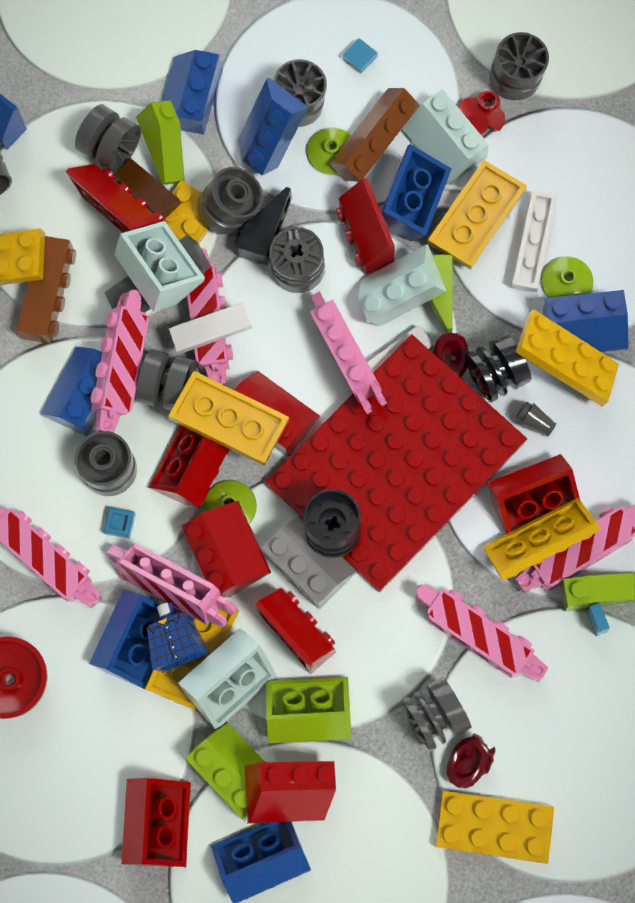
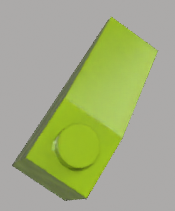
[136,101,185,185]
[428,255,453,333]
[560,573,635,612]

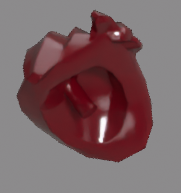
[433,333,469,378]
[446,733,496,789]

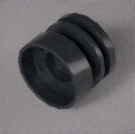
[465,333,532,403]
[303,489,361,558]

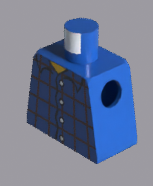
[147,603,209,673]

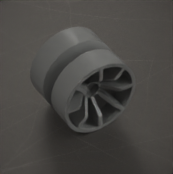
[489,32,549,100]
[274,59,327,127]
[75,104,141,172]
[197,167,263,234]
[136,349,196,411]
[75,431,137,496]

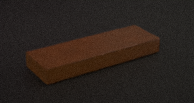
[113,158,181,219]

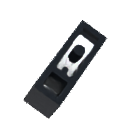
[234,187,292,266]

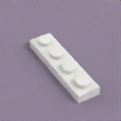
[512,190,558,293]

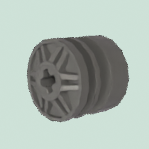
[269,227,325,293]
[402,677,472,752]

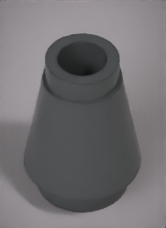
[515,401,557,437]

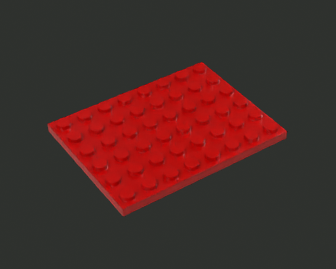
[265,334,527,593]

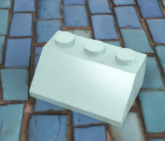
[402,89,489,184]
[114,221,205,312]
[358,245,447,326]
[178,629,277,730]

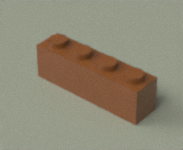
[329,88,420,182]
[17,236,76,344]

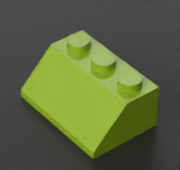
[266,677,351,744]
[185,723,265,821]

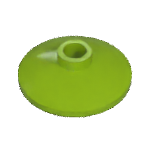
[307,127,351,175]
[541,256,594,298]
[204,480,257,524]

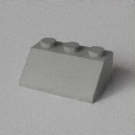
[261,516,357,609]

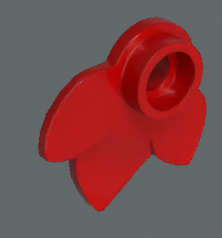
[457,90,505,135]

